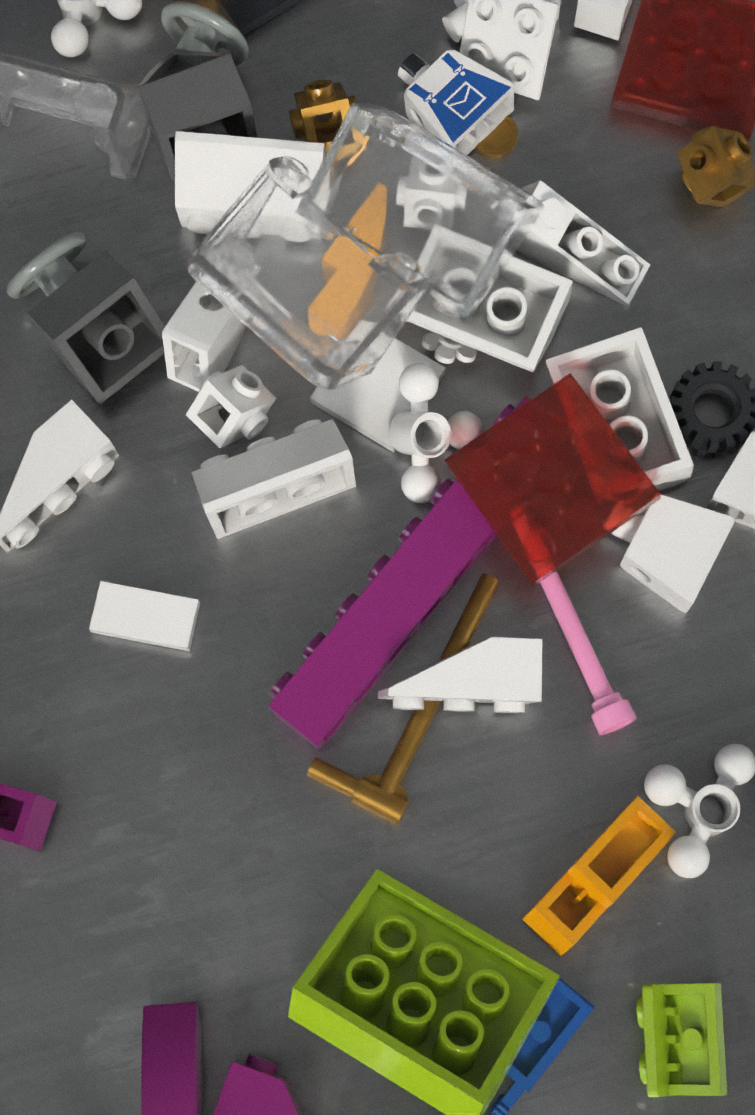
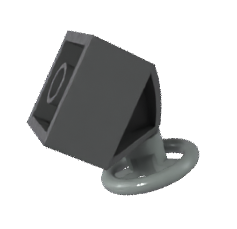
[138,1,258,181]
[6,231,165,405]

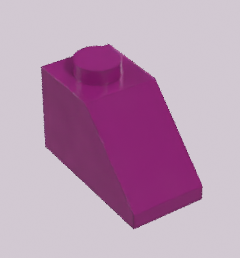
[213,1053,304,1115]

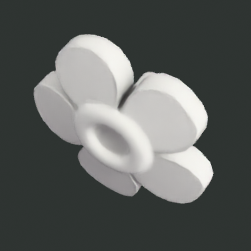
[422,332,477,364]

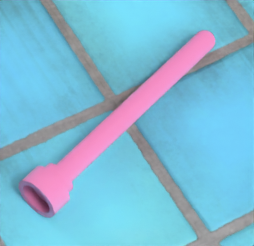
[511,508,637,735]

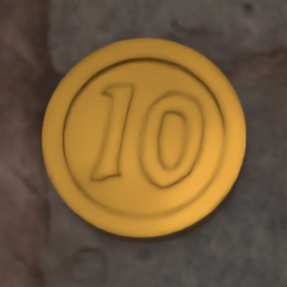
[474,115,518,158]

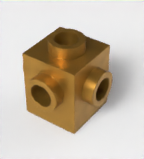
[289,80,361,155]
[676,126,755,207]

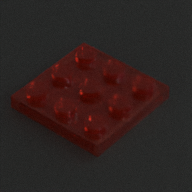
[610,0,755,142]
[444,373,661,587]

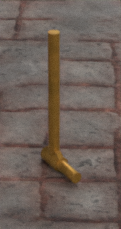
[307,573,500,825]

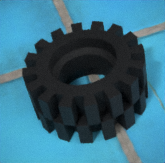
[669,361,755,459]

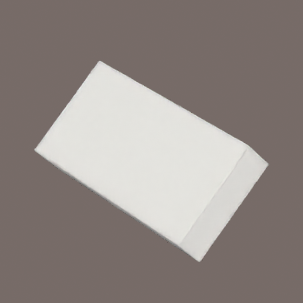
[89,581,200,652]

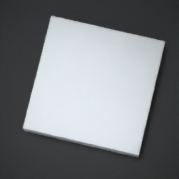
[310,319,446,453]

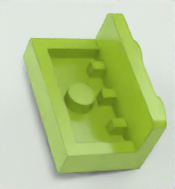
[636,983,727,1097]

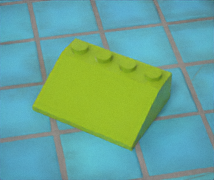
[288,869,560,1115]

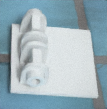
[459,0,560,100]

